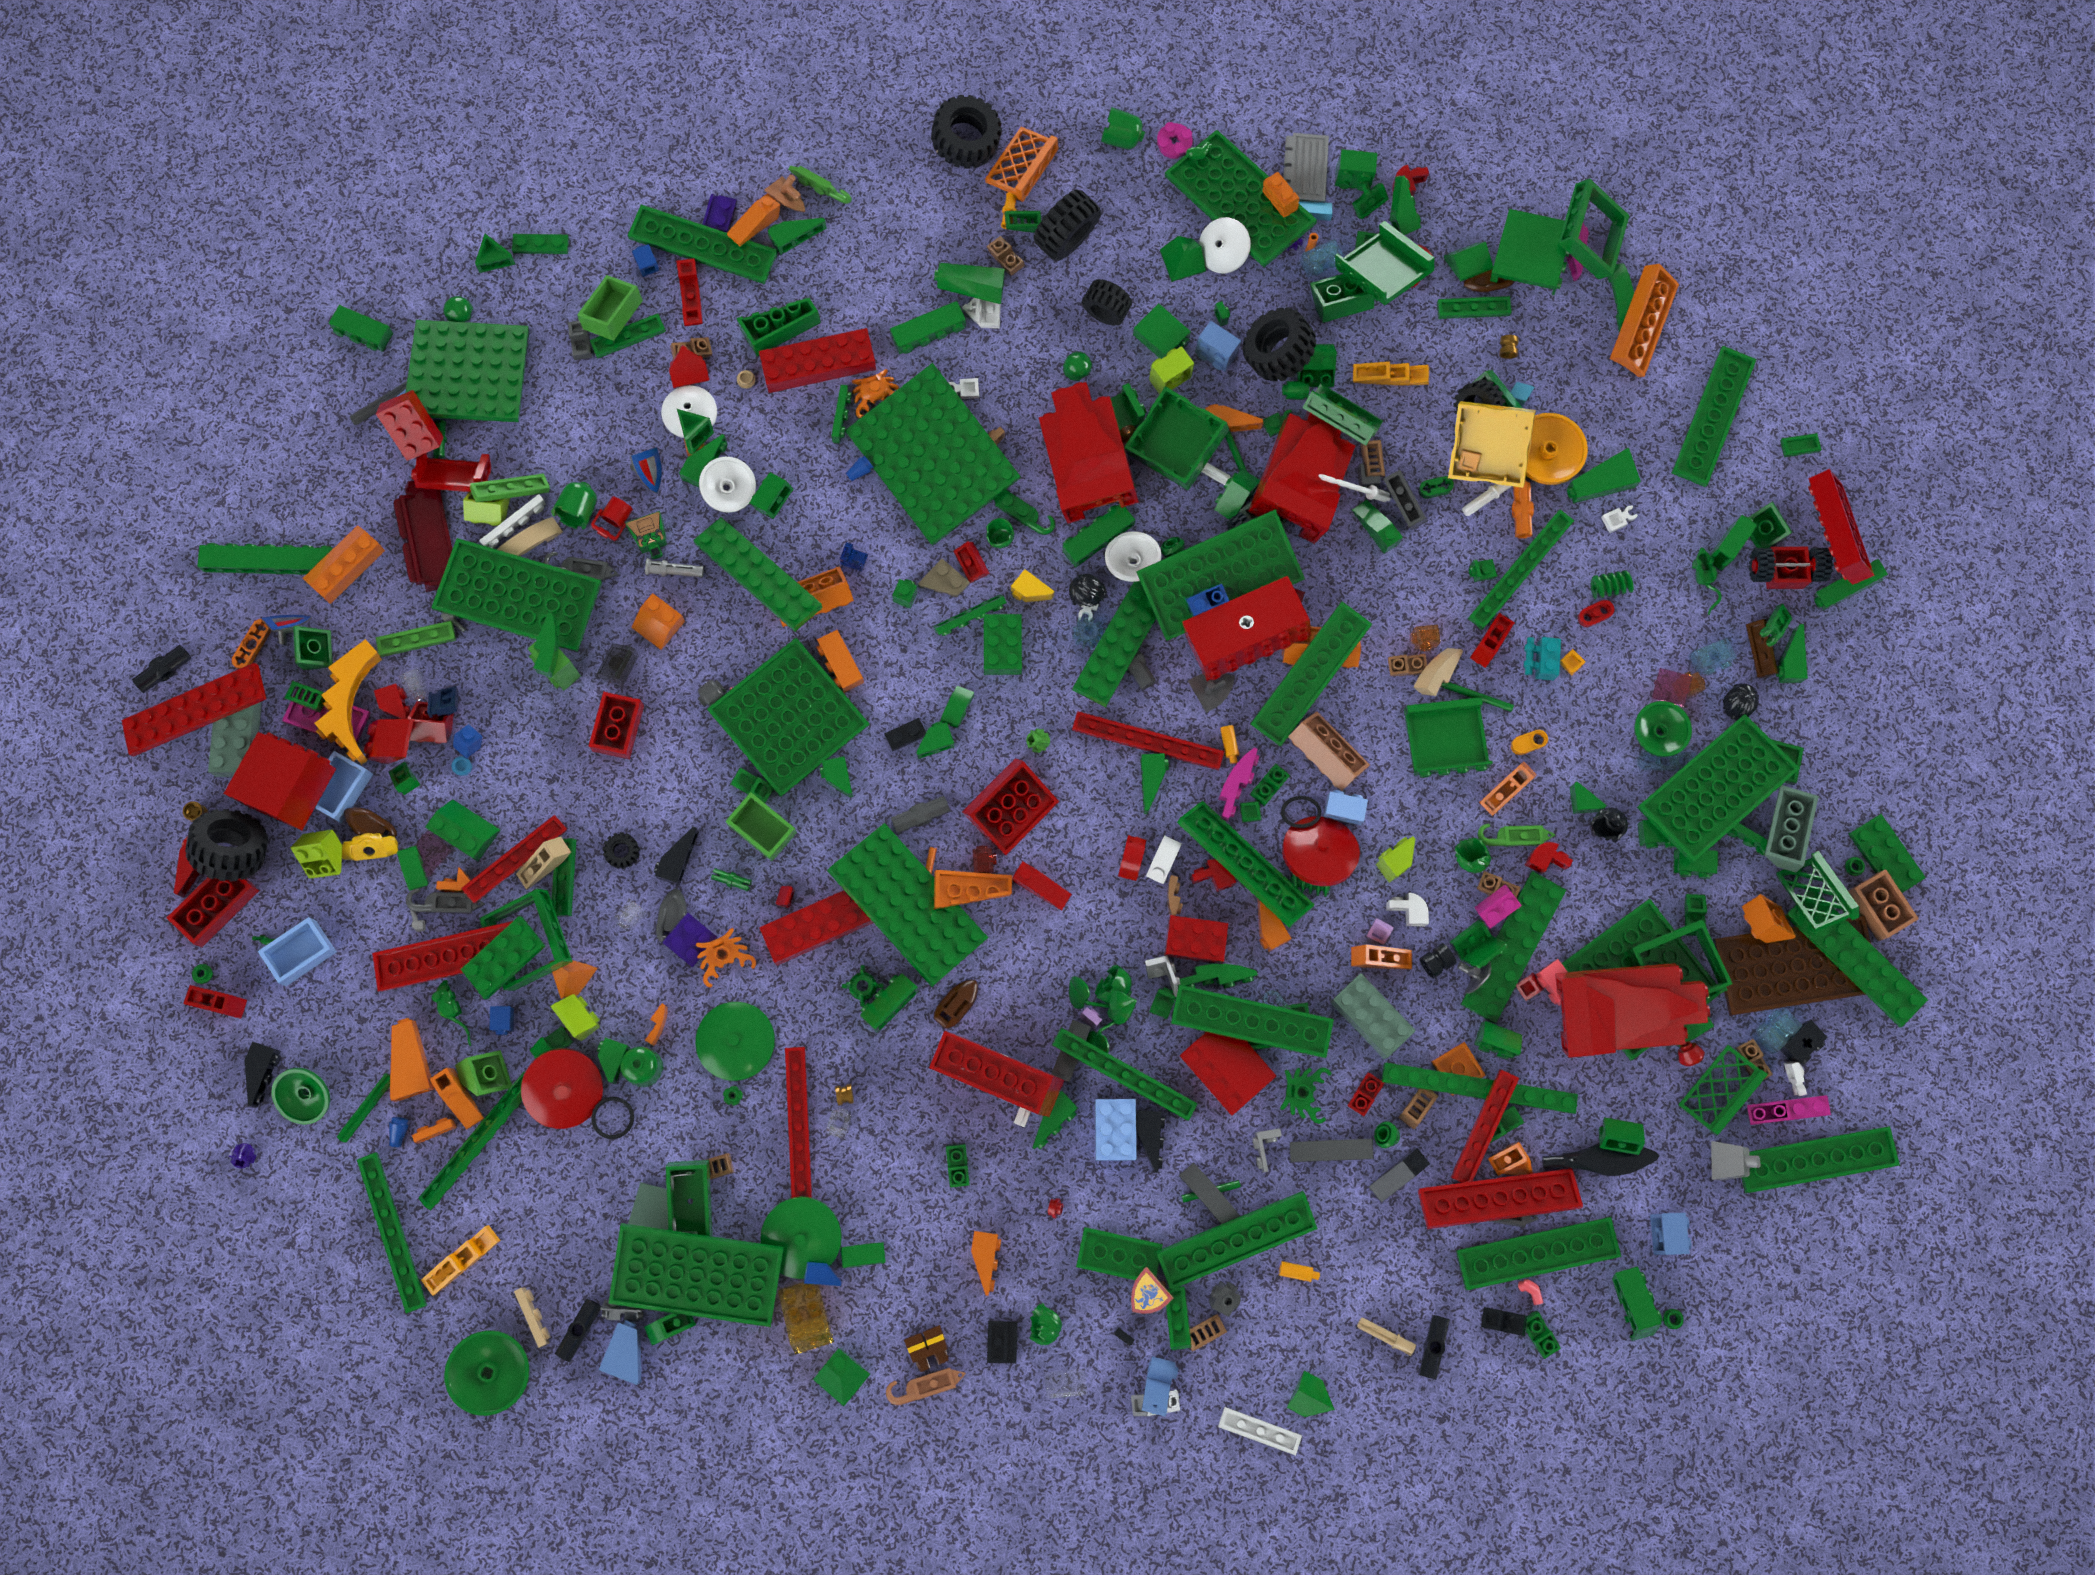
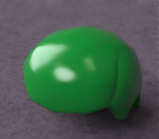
[443,296,473,322]
[1063,351,1092,381]
[986,518,1014,549]

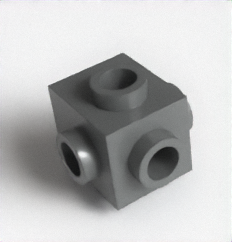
[1208,1281,1241,1317]

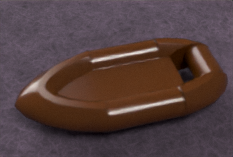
[1464,269,1515,293]
[344,807,397,838]
[934,980,978,1029]

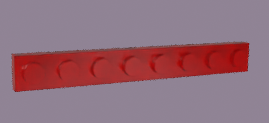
[1072,711,1224,771]
[785,1047,812,1198]

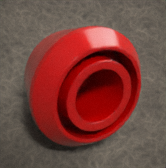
[1678,1041,1705,1066]

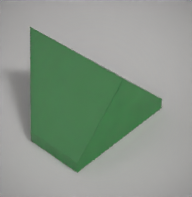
[475,233,516,273]
[677,409,714,454]
[1286,1371,1335,1417]

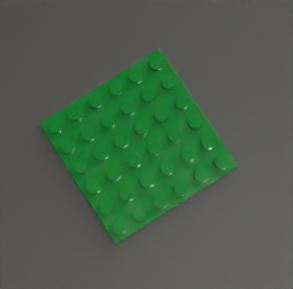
[405,320,529,422]
[707,638,870,797]
[1562,898,1721,1061]

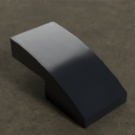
[1481,1307,1528,1336]

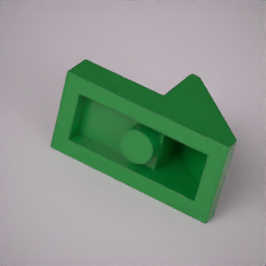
[389,761,420,795]
[530,1026,574,1059]

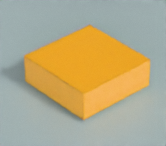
[1458,450,1481,473]
[1560,649,1586,675]

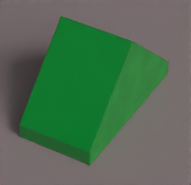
[1570,781,1607,814]

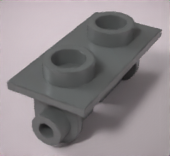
[601,1299,644,1322]

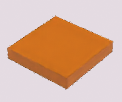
[1431,1042,1486,1096]

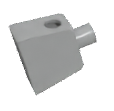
[1711,1141,1760,1181]

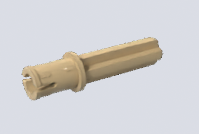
[1357,1318,1416,1356]

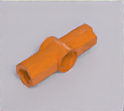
[1512,481,1534,539]

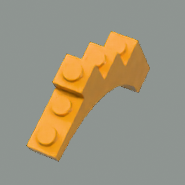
[314,639,382,765]

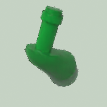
[252,935,275,945]

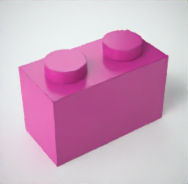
[1474,884,1522,929]

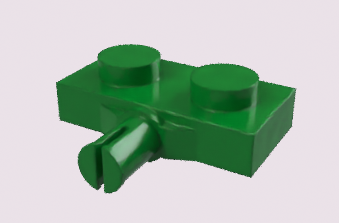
[1352,181,1389,219]

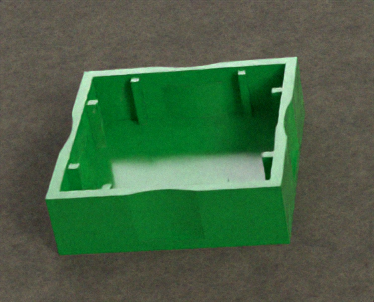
[1124,386,1229,491]

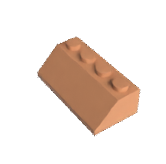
[1288,711,1370,791]

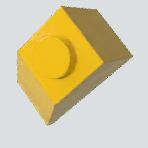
[1011,569,1055,602]

